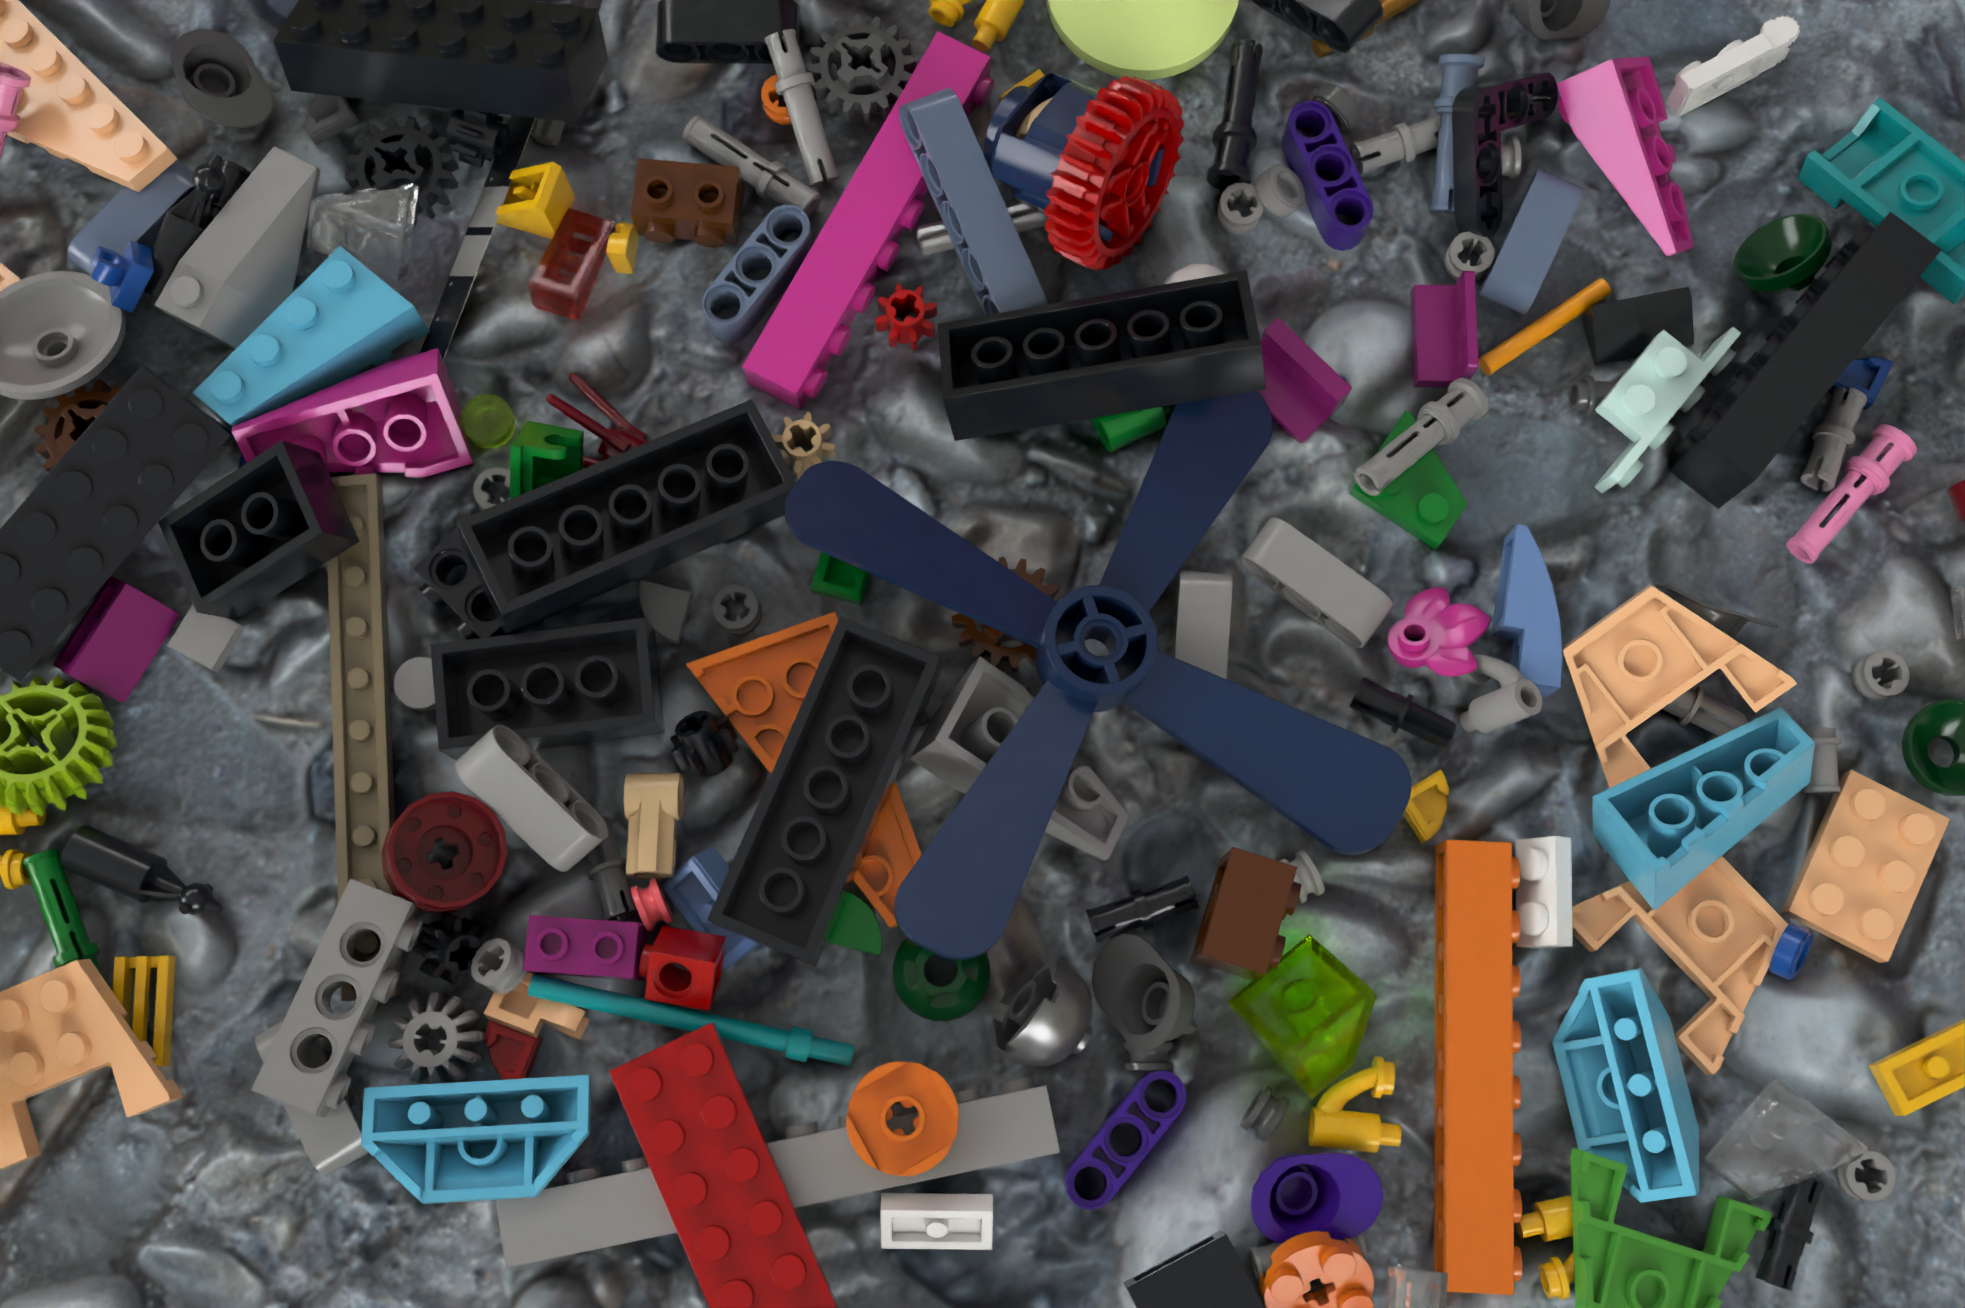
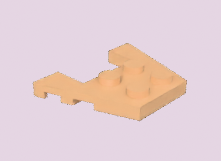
[1562,585,1797,788]
[1572,856,1789,1075]
[0,959,183,1171]

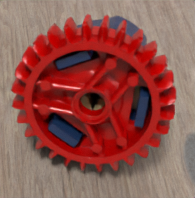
[984,73,1184,270]

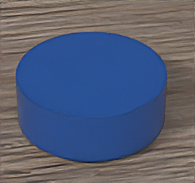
[1769,923,1813,980]

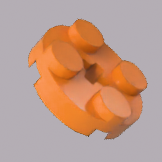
[846,1061,959,1176]
[1259,1231,1374,1308]

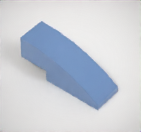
[1491,524,1563,697]

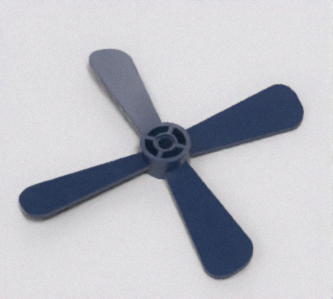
[785,391,1411,960]

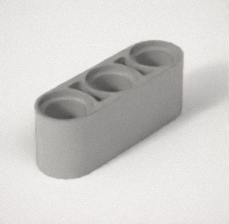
[1239,517,1393,649]
[1171,570,1233,679]
[455,725,608,872]
[255,1020,369,1176]

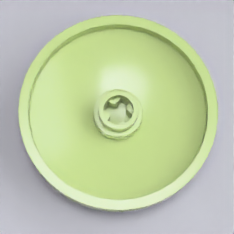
[1046,0,1239,80]

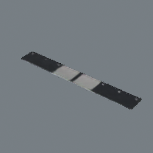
[420,115,536,360]

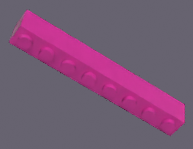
[742,31,994,410]

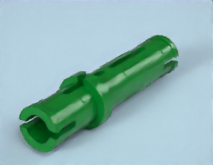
[22,849,103,977]

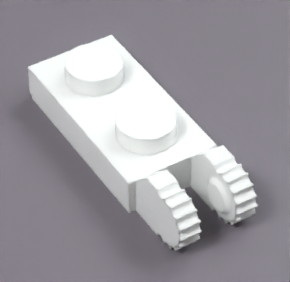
[1666,15,1800,117]

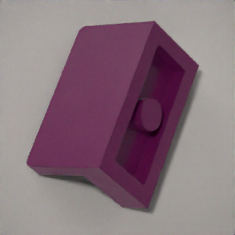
[1410,271,1479,388]
[1258,318,1352,443]
[53,576,179,702]

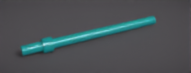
[528,974,855,1066]

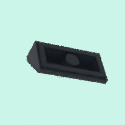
[1582,287,1694,365]

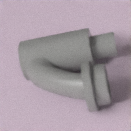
[1458,645,1542,734]

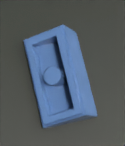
[661,848,760,971]

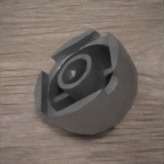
[989,953,1093,1066]

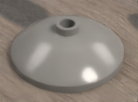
[0,271,126,400]

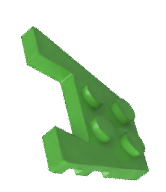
[1570,1148,1772,1308]

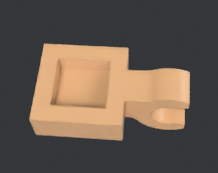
[484,972,590,1040]

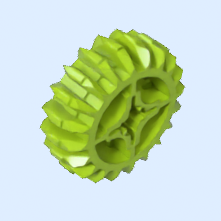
[0,674,118,817]

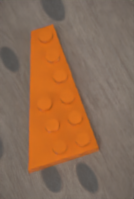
[686,611,922,929]

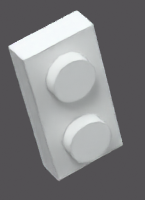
[1515,836,1573,948]
[880,1193,993,1250]

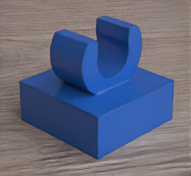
[90,240,154,313]

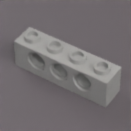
[251,878,423,1118]

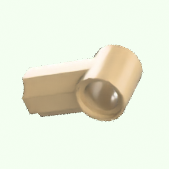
[624,773,684,880]

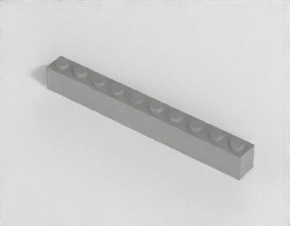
[496,1076,1060,1268]

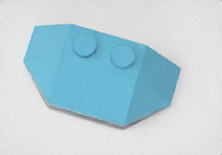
[1552,968,1700,1203]
[361,1075,591,1204]

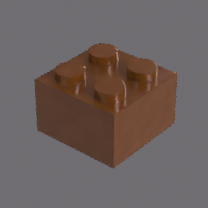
[1190,847,1301,980]

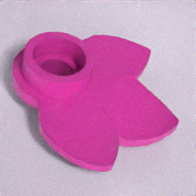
[1387,587,1491,677]

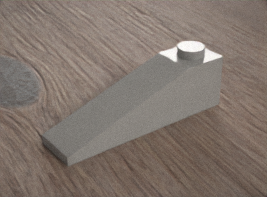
[155,146,321,350]
[909,656,1130,861]

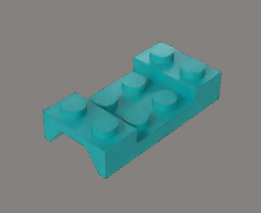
[1798,97,1965,304]

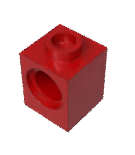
[639,925,726,1011]

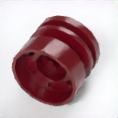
[381,791,507,914]

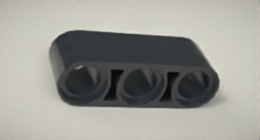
[656,0,800,64]
[1252,0,1384,53]

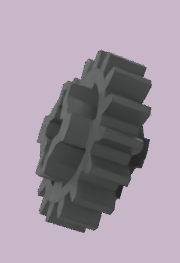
[808,15,916,124]

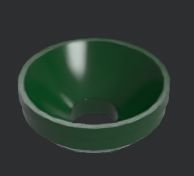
[1734,213,1832,294]
[1902,699,1965,796]
[893,938,990,1021]

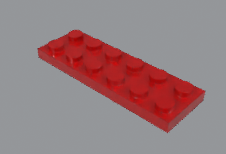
[609,1022,839,1308]

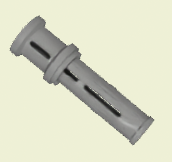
[1354,378,1488,496]

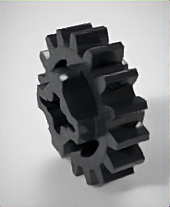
[345,116,459,227]

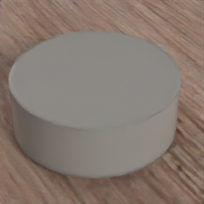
[1256,164,1305,218]
[394,657,435,712]

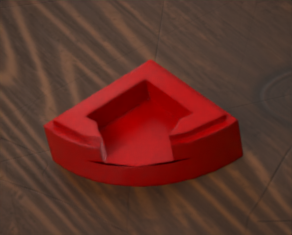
[485,1020,544,1080]

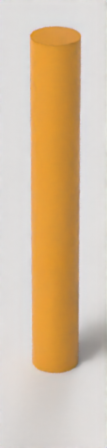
[1478,278,1611,376]

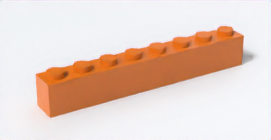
[1434,840,1522,1295]

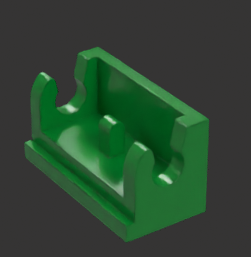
[510,421,584,499]

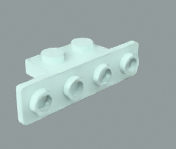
[1594,327,1741,494]

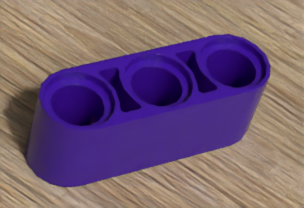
[1281,100,1374,251]
[1063,1070,1186,1210]

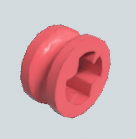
[630,877,674,932]

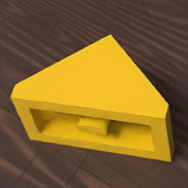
[495,161,575,241]

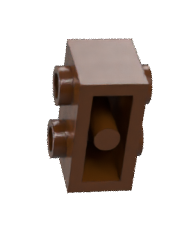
[630,158,745,248]

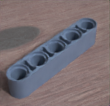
[899,87,1048,316]

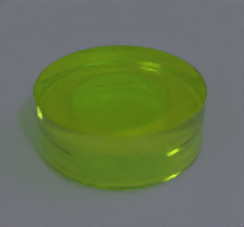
[461,394,516,448]

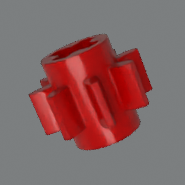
[875,283,937,350]

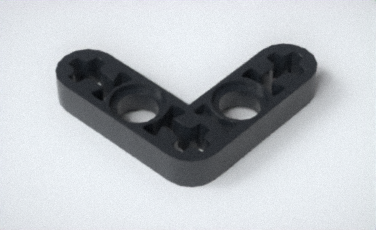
[1452,73,1558,237]

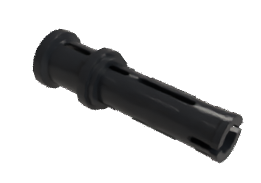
[1207,39,1263,190]

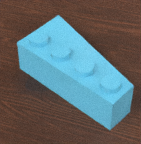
[192,246,430,430]
[1593,707,1815,911]

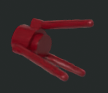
[546,372,648,468]

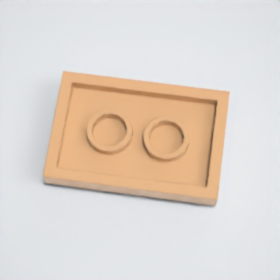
[1781,770,1950,963]

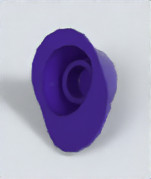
[1250,1152,1384,1244]

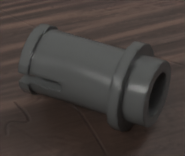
[1569,375,1617,416]

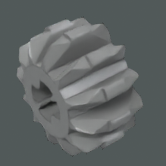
[388,992,486,1084]

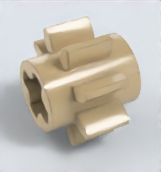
[772,412,836,480]

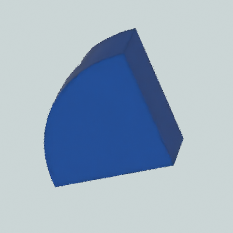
[1828,356,1893,410]

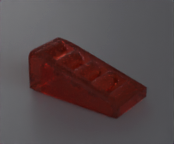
[528,208,616,320]

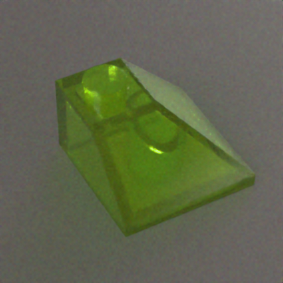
[1228,934,1377,1099]

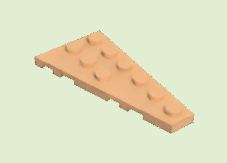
[0,0,177,192]

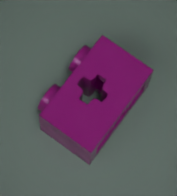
[523,915,649,981]

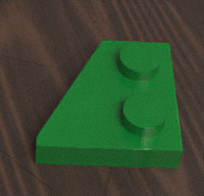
[1349,410,1467,550]

